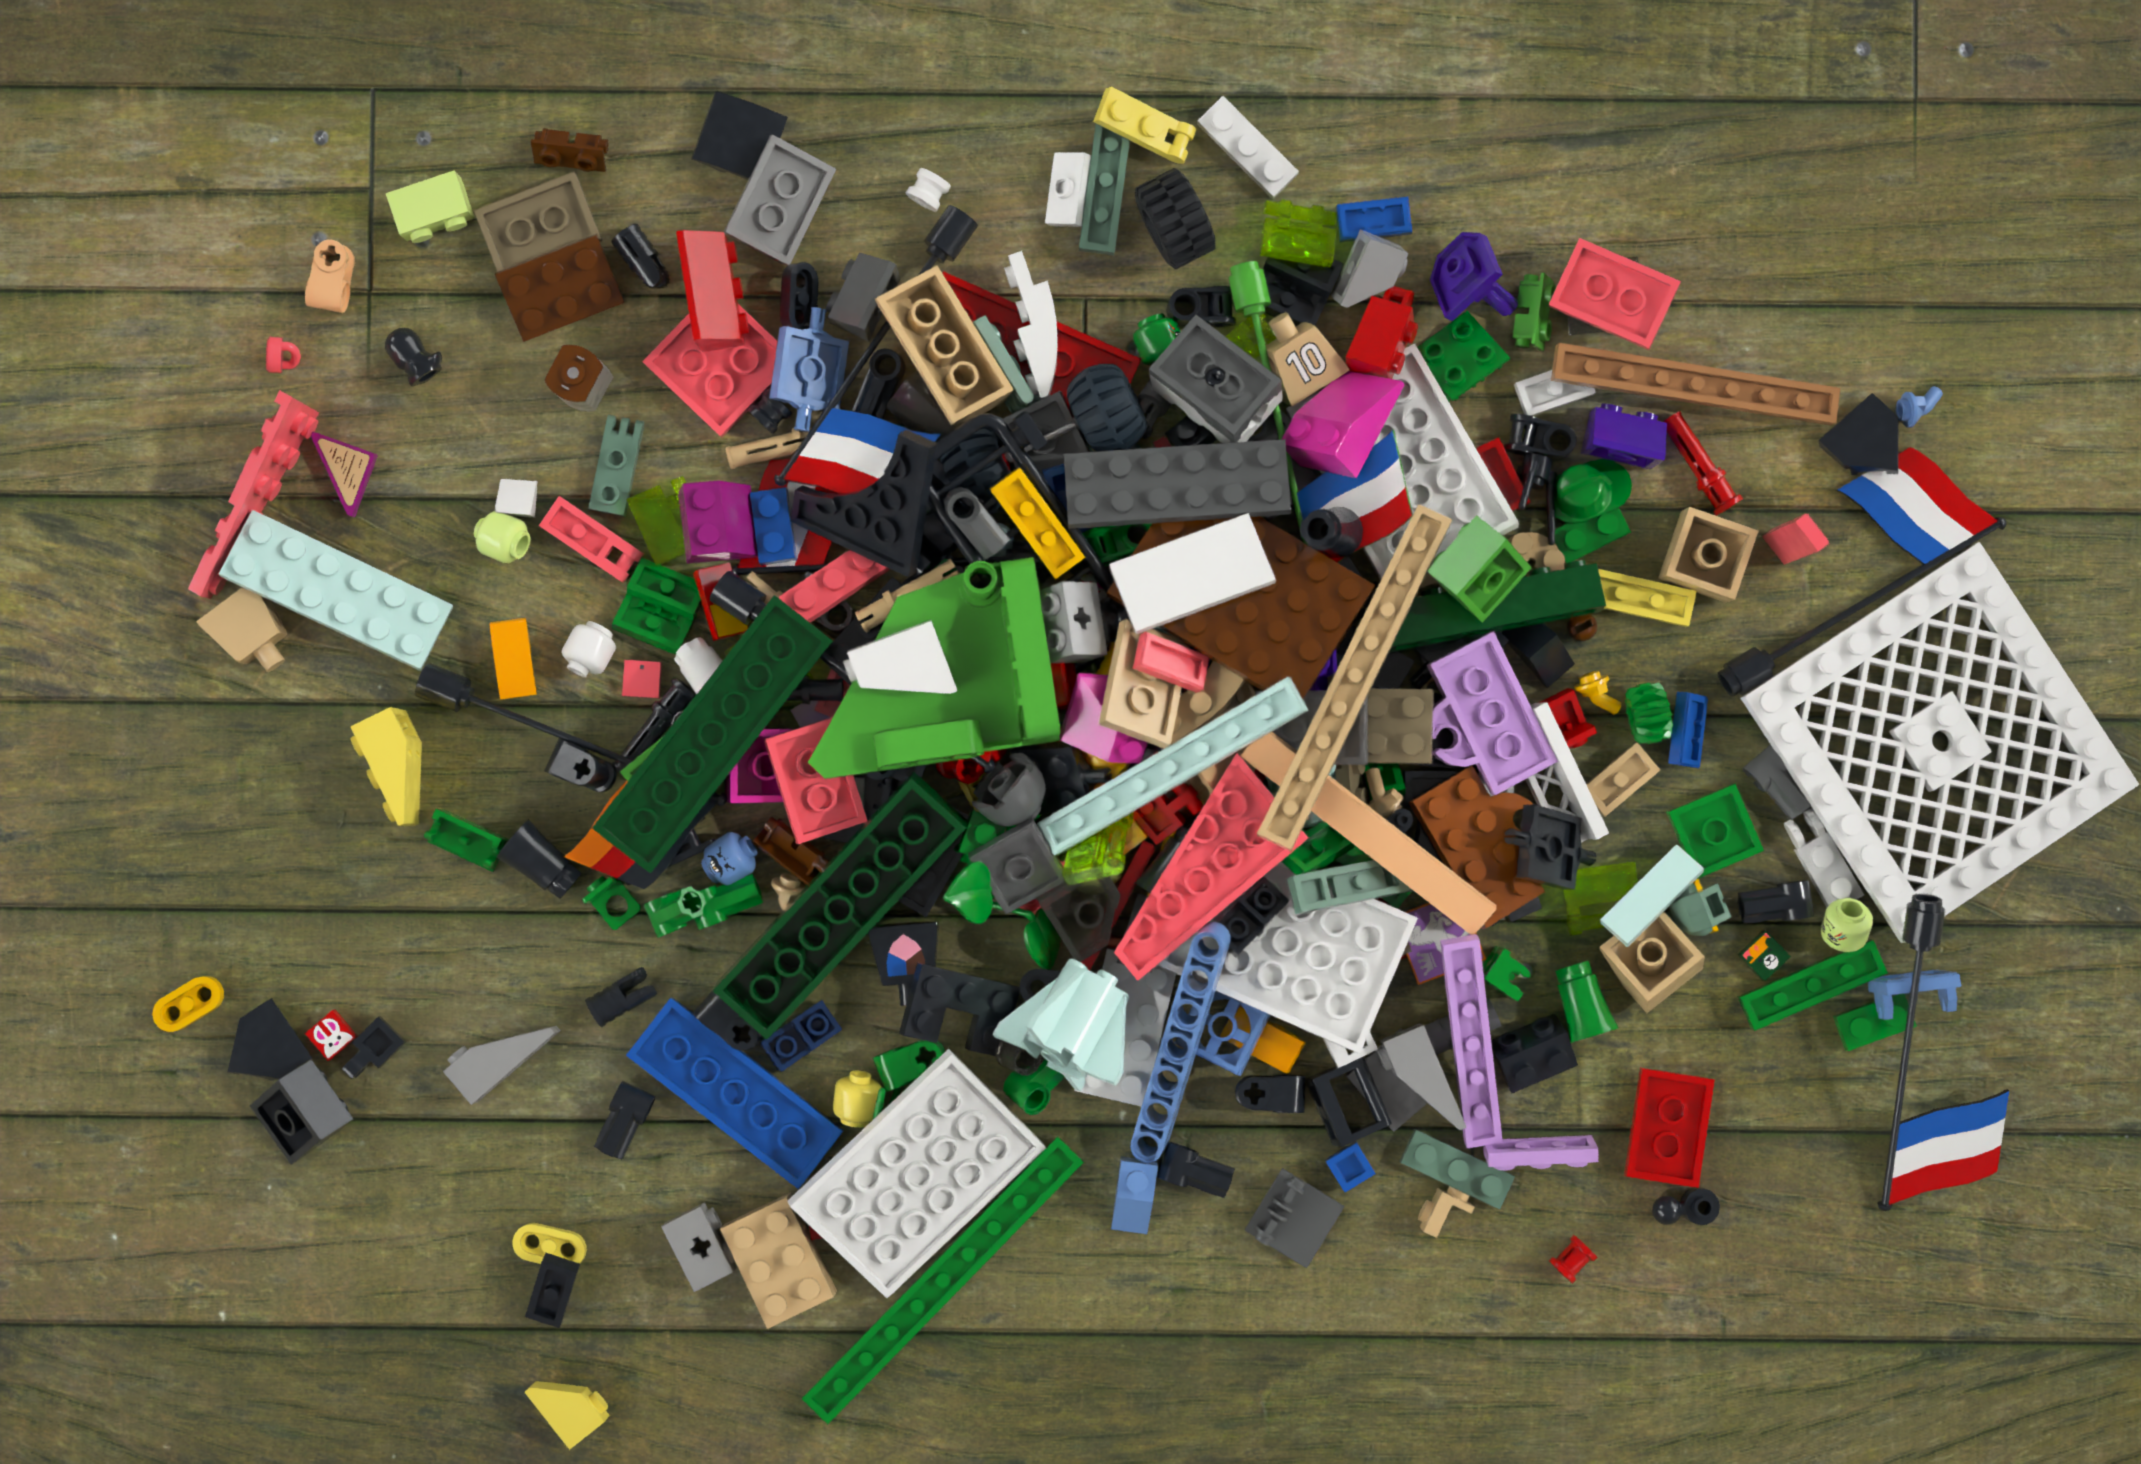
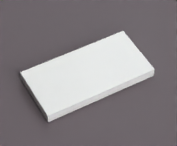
[1109,513,1276,635]

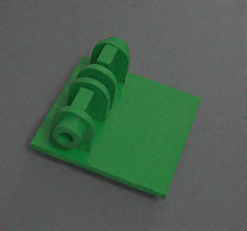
[1417,311,1510,402]

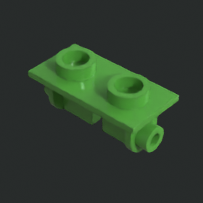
[1512,273,1556,352]

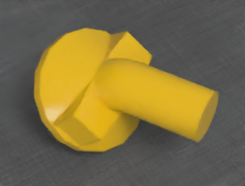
[1574,671,1621,715]

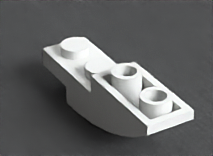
[1004,251,1058,400]

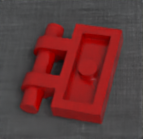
[1130,751,1204,845]

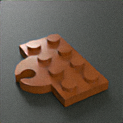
[1408,765,1545,929]

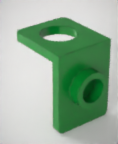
[582,876,641,930]

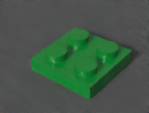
[1666,784,1764,879]

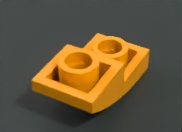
[489,618,537,700]
[1220,1005,1306,1073]

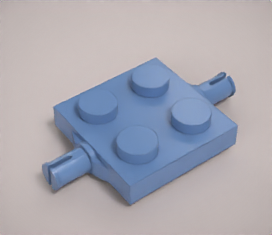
[770,307,849,432]

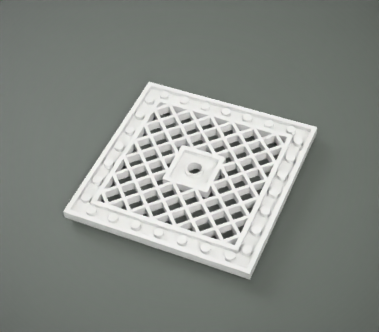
[1741,542,2139,943]

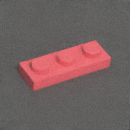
[779,550,889,623]

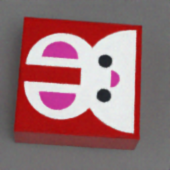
[305,1009,358,1061]

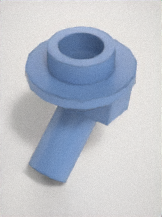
[1896,386,1943,428]

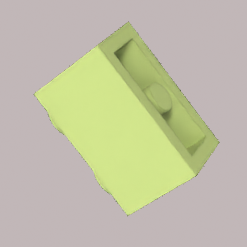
[386,170,475,243]

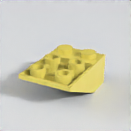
[350,707,422,826]

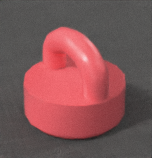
[266,336,301,374]

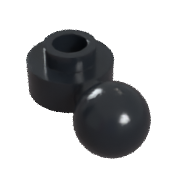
[1652,1187,1720,1225]

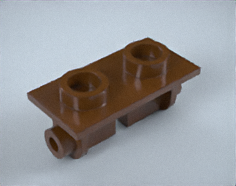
[531,128,609,172]
[752,816,829,885]

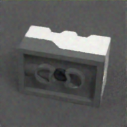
[1149,315,1283,443]

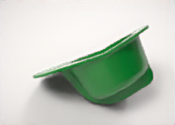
[1554,459,1632,524]

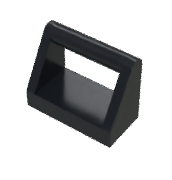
[1306,1057,1392,1147]

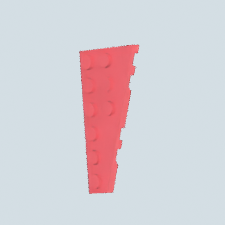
[1114,753,1308,981]

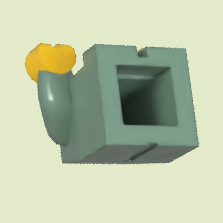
[1666,879,1731,936]

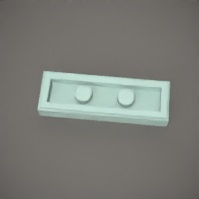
[1600,844,1704,947]

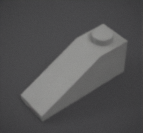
[1377,1023,1467,1130]
[443,1026,561,1105]

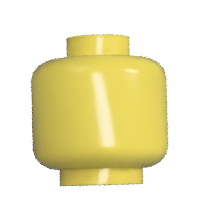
[833,1070,882,1128]

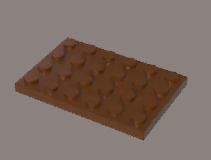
[1107,516,1375,700]

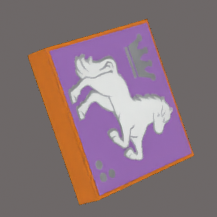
[1404,902,1486,985]

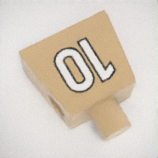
[1266,312,1350,407]

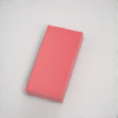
[1133,631,1209,693]

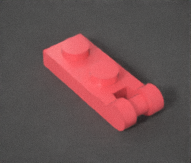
[539,496,644,583]

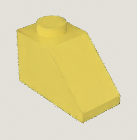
[525,1381,610,1450]

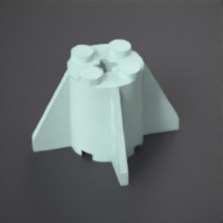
[993,959,1129,1092]

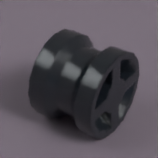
[747,389,793,434]

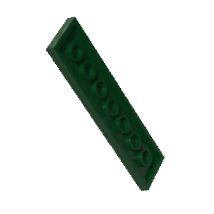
[592,595,833,873]

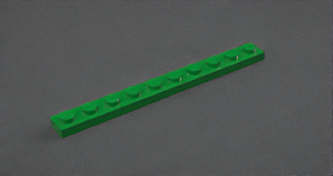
[802,1136,1084,1425]

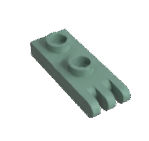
[973,315,1034,414]
[588,415,645,517]

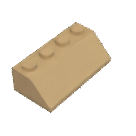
[875,265,1014,425]

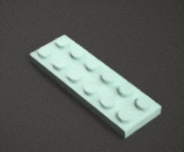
[219,510,453,671]

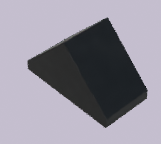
[1501,623,1575,688]

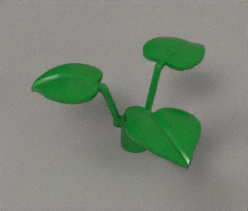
[943,815,1061,970]

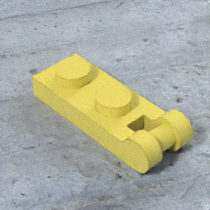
[1093,87,1196,164]

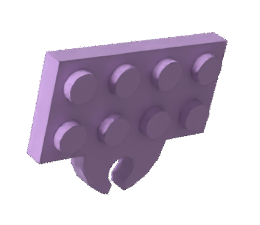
[1427,631,1558,795]

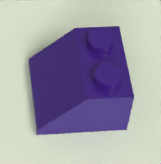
[1580,403,1667,470]

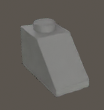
[1331,229,1409,308]

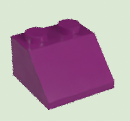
[678,480,758,564]

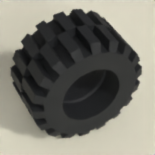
[1135,168,1216,270]

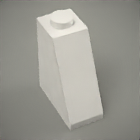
[843,620,957,694]

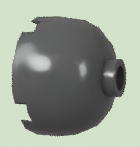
[972,753,1046,826]

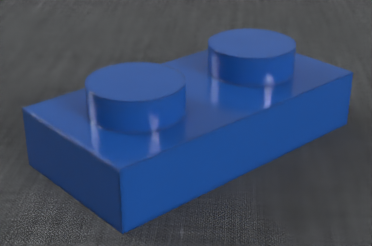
[750,487,797,566]

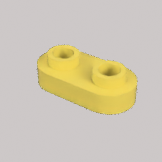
[512,1223,587,1264]

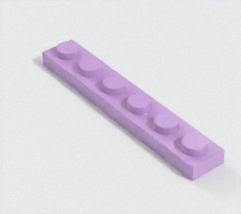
[1440,934,1503,1148]

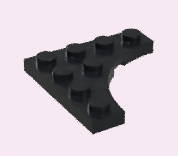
[791,430,937,578]

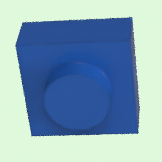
[1325,1141,1376,1193]

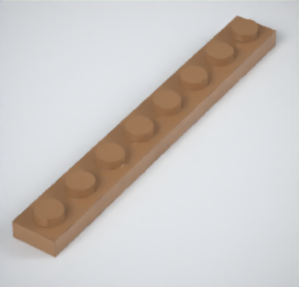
[1551,343,1840,426]

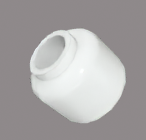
[562,621,616,678]

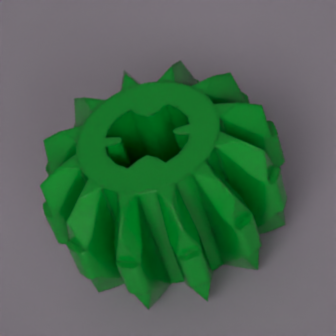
[1625,682,1673,744]

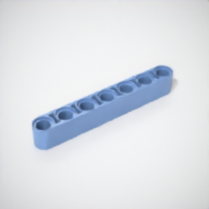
[1130,922,1231,1163]

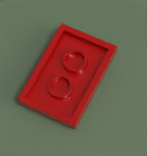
[1624,1067,1715,1188]

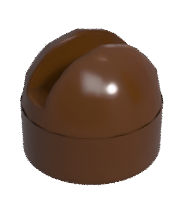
[1567,614,1597,642]

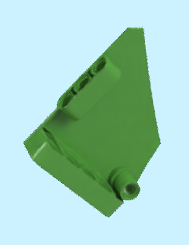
[808,557,1060,779]

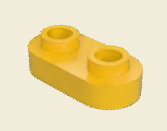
[152,976,224,1032]

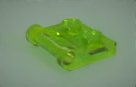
[1062,812,1134,886]
[1564,861,1638,936]

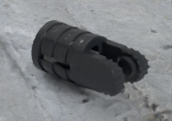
[611,224,671,288]
[585,967,657,1027]

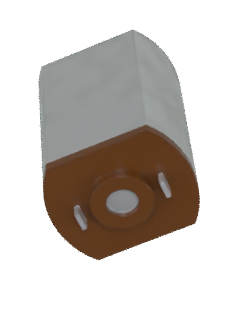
[544,345,613,411]

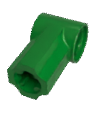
[694,874,764,931]
[644,886,707,938]
[1003,1056,1065,1115]

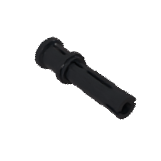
[612,677,696,775]

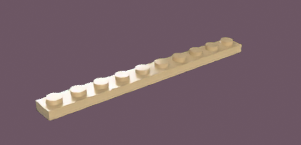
[1257,504,1452,852]

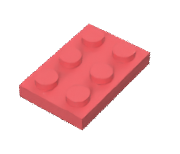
[1548,238,1681,350]
[764,717,868,844]

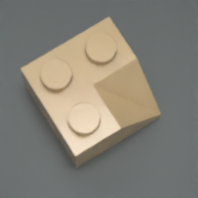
[1658,507,1759,603]

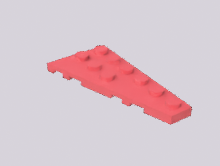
[188,390,319,599]

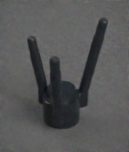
[1517,453,1557,546]

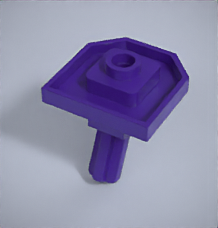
[1430,232,1518,321]

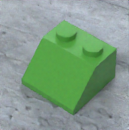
[1427,515,1532,623]

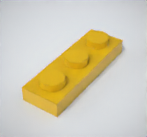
[989,467,1085,579]

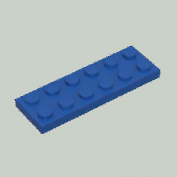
[626,997,844,1189]

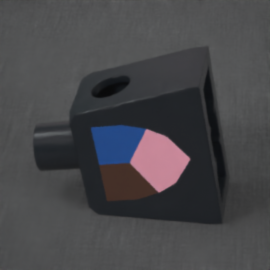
[868,921,939,1006]

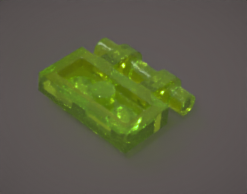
[1260,199,1337,268]
[626,476,686,566]

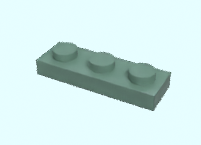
[1399,1129,1515,1210]

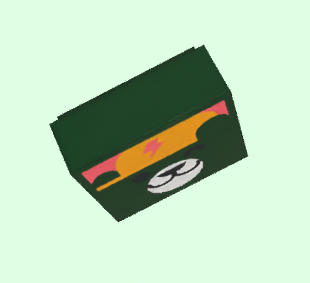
[1737,930,1791,981]

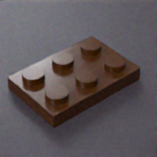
[495,233,625,342]

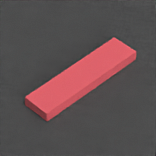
[1762,514,1829,565]

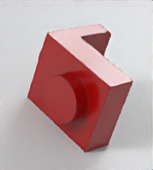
[1539,688,1597,749]

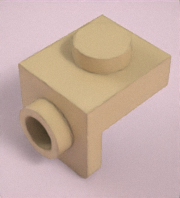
[1418,1186,1475,1238]

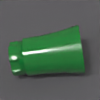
[1555,961,1619,1043]

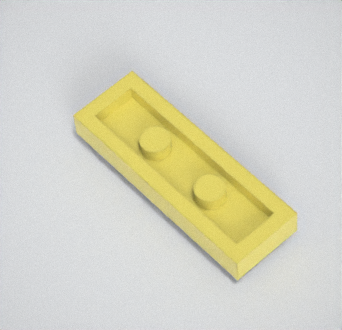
[1598,569,1697,627]

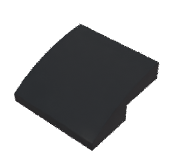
[691,91,788,180]
[1263,234,1344,327]

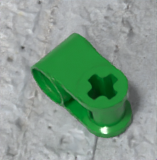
[1083,523,1152,567]
[872,1040,945,1092]

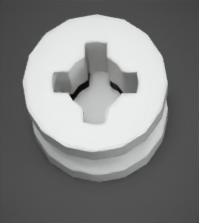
[906,168,951,212]

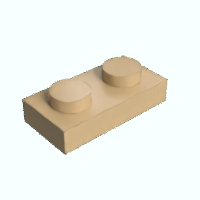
[1586,742,1660,817]

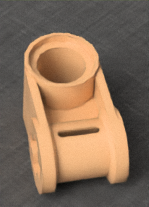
[305,240,355,313]

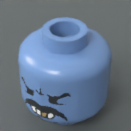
[701,832,757,885]

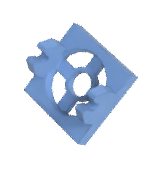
[1868,969,1961,1020]
[1174,991,1270,1076]

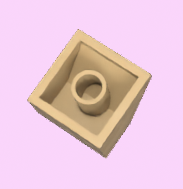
[1599,912,1705,1013]

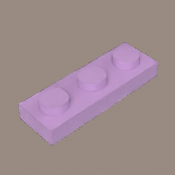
[1483,1135,1598,1170]

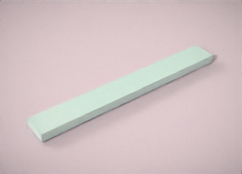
[1037,677,1308,856]

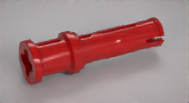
[1663,411,1743,516]

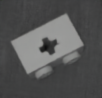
[1039,582,1108,663]
[661,1202,737,1292]

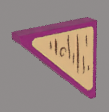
[311,431,378,518]

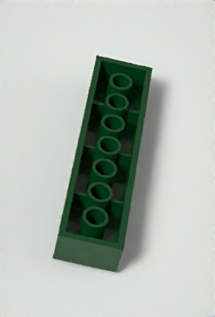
[713,771,967,1040]

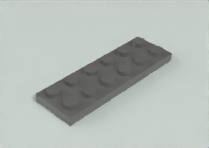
[1064,439,1291,529]

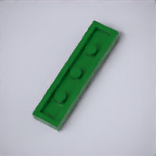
[1737,939,1888,1031]

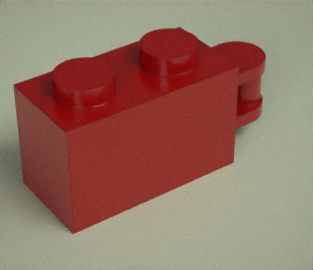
[1346,286,1418,379]

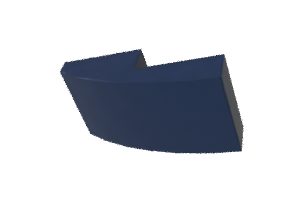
[759,1000,842,1073]

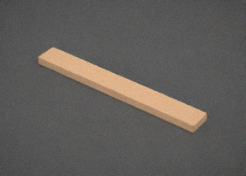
[1240,731,1497,935]

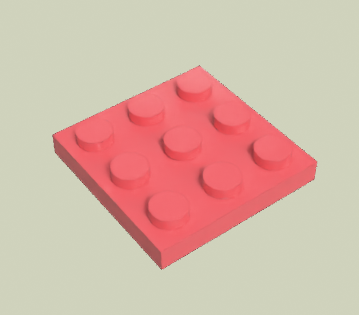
[642,304,778,438]

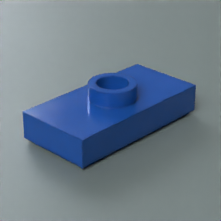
[1336,197,1412,242]
[1668,692,1708,768]

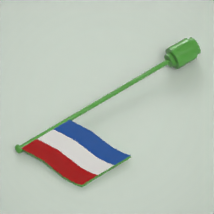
[1228,261,1413,563]

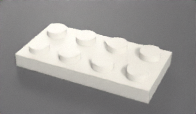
[1074,948,1176,1107]

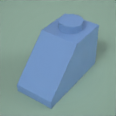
[1111,1156,1158,1234]

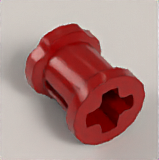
[1549,1235,1598,1284]

